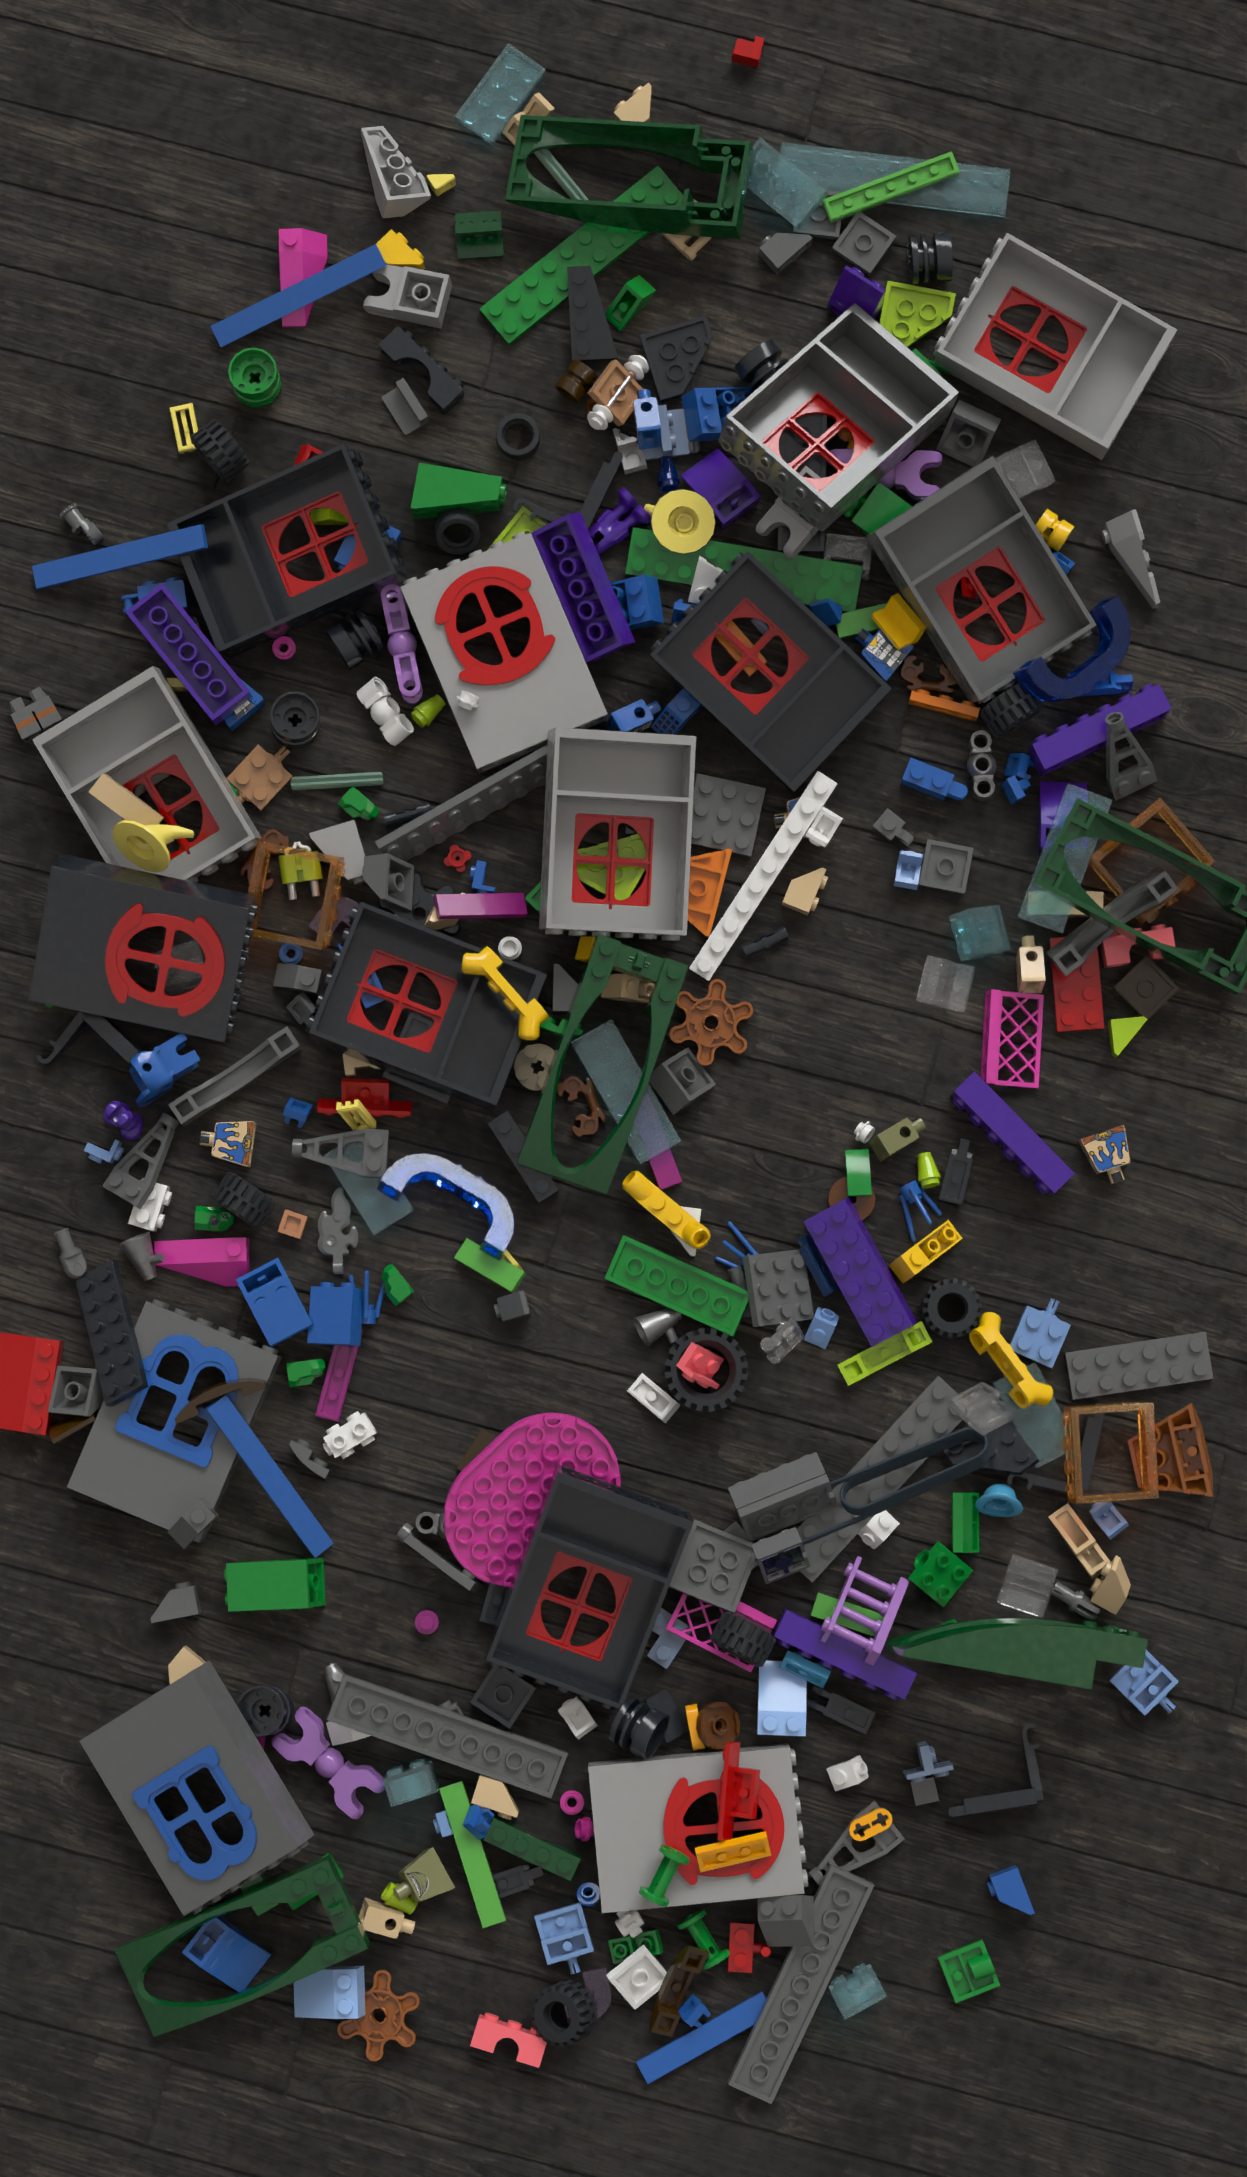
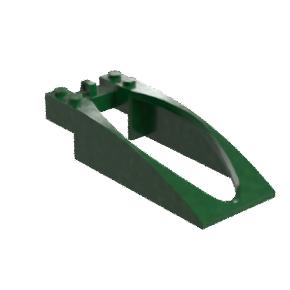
[505,115,755,239]
[1033,798,1247,995]
[517,934,688,1195]
[883,1618,1148,1689]
[114,1854,370,2037]

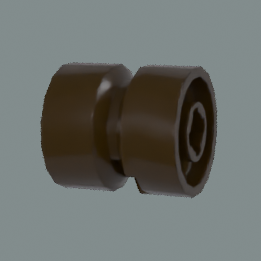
[555,359,598,404]

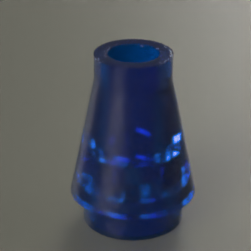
[657,456,680,492]

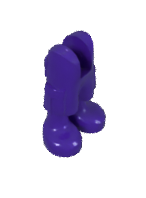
[588,487,651,555]
[103,1101,143,1140]

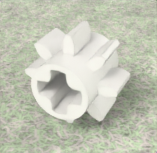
[615,1910,644,1938]

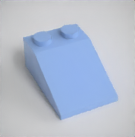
[757,1660,807,1736]
[294,1966,366,2019]

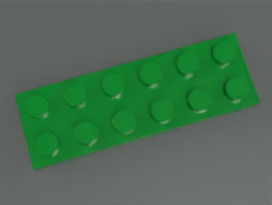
[604,1235,749,1336]

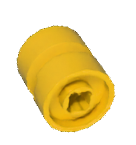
[1035,509,1075,552]

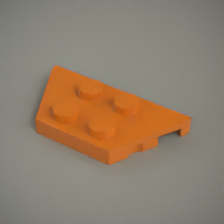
[688,849,732,937]

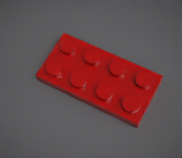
[1049,937,1104,1032]

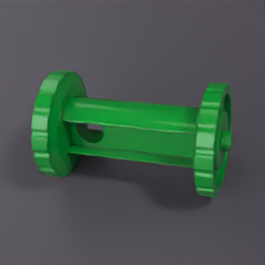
[638,1845,690,1907]
[677,1909,730,1970]

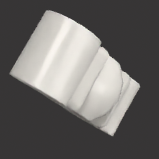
[357,677,414,746]

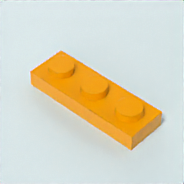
[695,1831,771,1872]

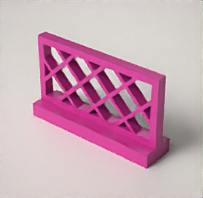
[980,989,1044,1089]
[665,1594,777,1673]

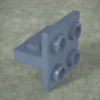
[643,405,690,460]
[903,1741,954,1783]

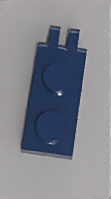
[798,1233,840,1297]

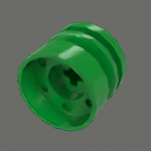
[228,348,281,408]

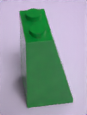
[411,463,507,520]
[224,1558,326,1612]

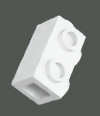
[322,1411,377,1459]

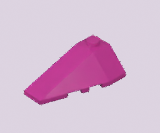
[279,228,328,328]
[154,1237,250,1287]

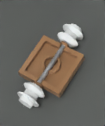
[587,355,649,430]

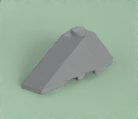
[361,126,431,218]
[1101,509,1160,609]

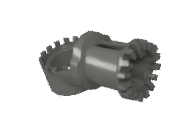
[60,503,105,546]

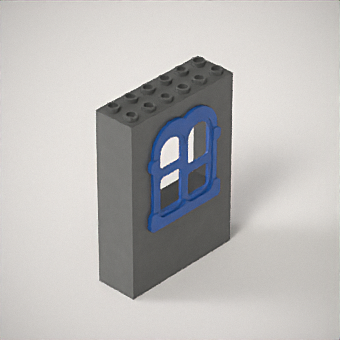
[67,1299,282,1543]
[80,1660,314,1916]

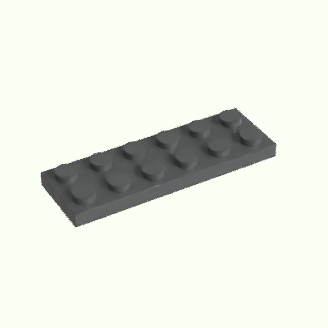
[1064,1332,1213,1400]

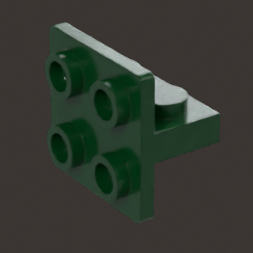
[455,211,504,260]

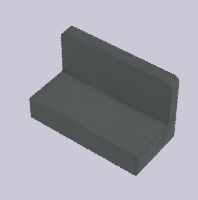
[382,378,429,436]

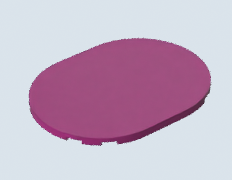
[443,1413,621,1587]

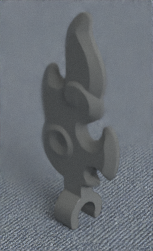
[318,1187,358,1274]

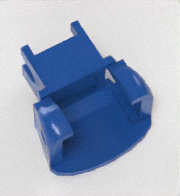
[129,1033,200,1107]

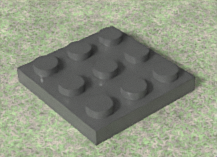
[691,773,766,857]
[742,1249,814,1327]
[669,1519,756,1614]

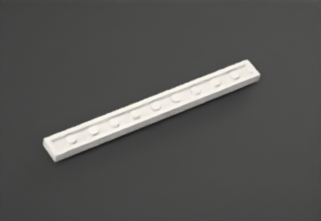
[689,771,838,981]

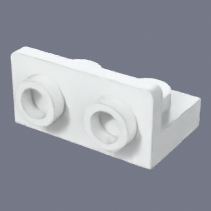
[128,1183,172,1232]

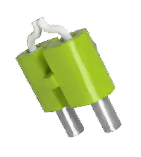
[278,842,323,900]

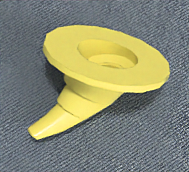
[644,489,715,554]
[112,820,194,872]

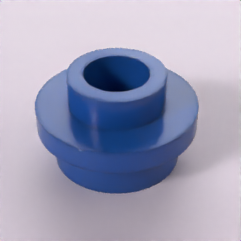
[279,942,303,965]
[577,1882,600,1907]

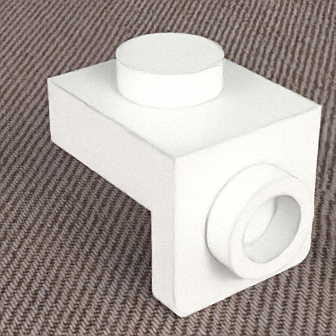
[806,806,843,847]
[858,1510,900,1549]
[558,1697,598,1740]
[827,1755,869,1791]

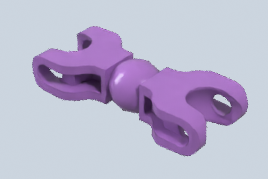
[829,449,942,501]
[381,584,423,704]
[271,1707,387,1819]

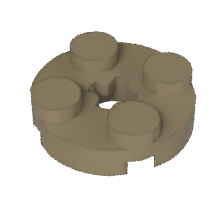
[514,1044,561,1091]

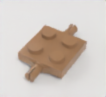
[226,745,293,811]

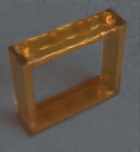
[1087,798,1215,925]
[248,841,346,950]
[1061,1401,1159,1504]

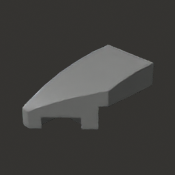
[613,428,647,474]

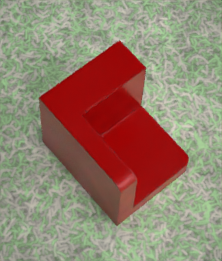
[731,36,764,68]

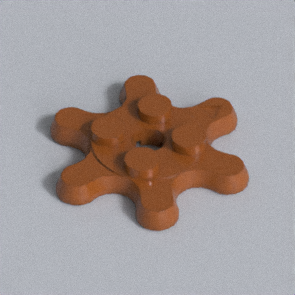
[669,979,753,1066]
[337,1970,420,2061]

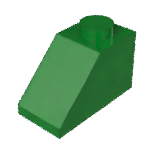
[605,275,656,331]

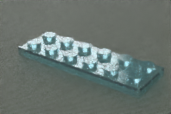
[1017,784,1112,933]
[571,1019,681,1165]

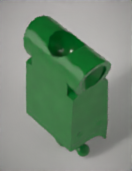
[844,483,912,535]

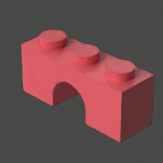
[1100,924,1176,968]
[470,2013,547,2068]

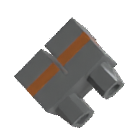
[9,687,63,743]

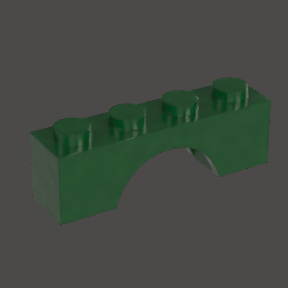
[484,1815,581,1881]

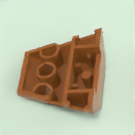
[1128,1403,1213,1497]

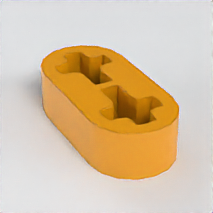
[685,1704,705,1751]
[848,1808,892,1841]

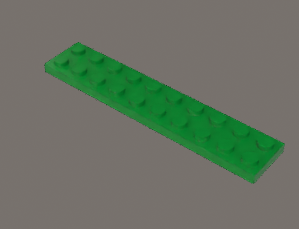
[480,166,683,346]
[625,527,863,612]

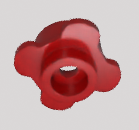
[444,845,471,872]

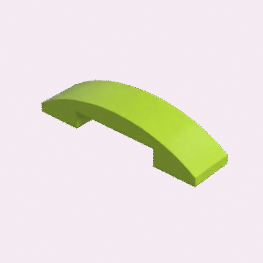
[838,1321,932,1386]

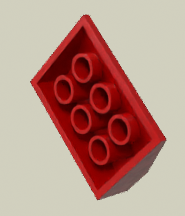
[0,1332,64,1435]

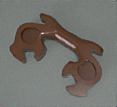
[900,656,957,695]
[240,829,289,891]
[557,1076,606,1137]

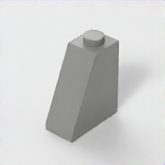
[309,820,365,885]

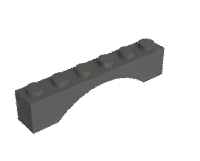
[1046,866,1178,976]
[169,1026,302,1126]

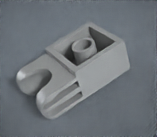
[363,264,452,328]
[756,466,820,560]

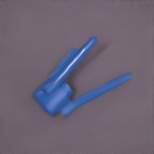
[898,1180,942,1242]
[715,1221,759,1276]
[348,1271,385,1324]

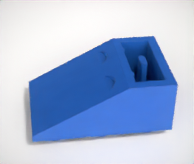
[682,387,753,442]
[611,574,664,630]
[236,1258,313,1347]
[182,1916,271,1992]

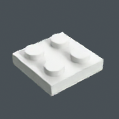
[606,1945,667,2009]

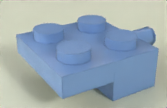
[1010,1298,1071,1368]
[1109,1650,1179,1715]
[534,1902,594,1974]

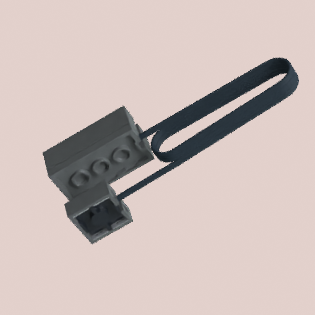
[728,1427,991,1584]

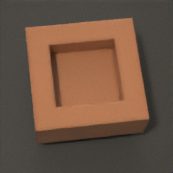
[278,1209,308,1239]

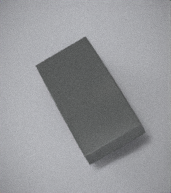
[289,1438,331,1479]

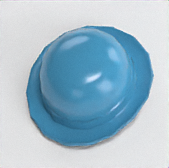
[975,1484,1023,1517]

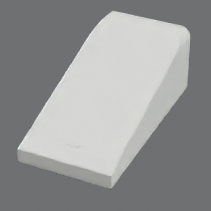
[627,1373,680,1423]

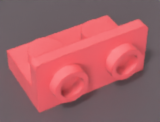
[676,1342,724,1389]

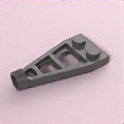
[1105,712,1157,801]
[102,1112,179,1209]
[292,1129,389,1178]
[396,1523,482,1593]
[809,1801,905,1886]

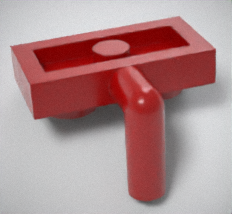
[728,1922,771,1973]

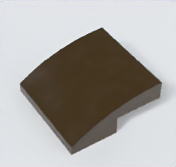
[49,1410,97,1444]

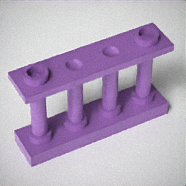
[821,1556,909,1666]

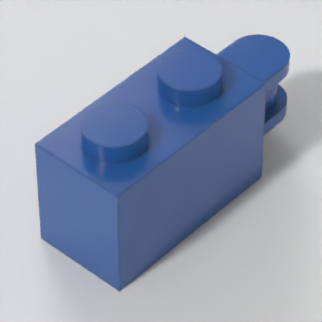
[121,577,190,614]
[900,758,968,801]

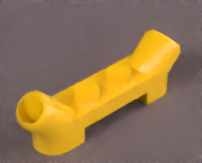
[462,946,549,1040]
[622,1171,711,1249]
[969,1312,1053,1409]

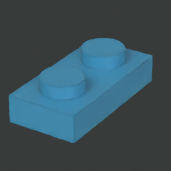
[779,1651,831,1688]

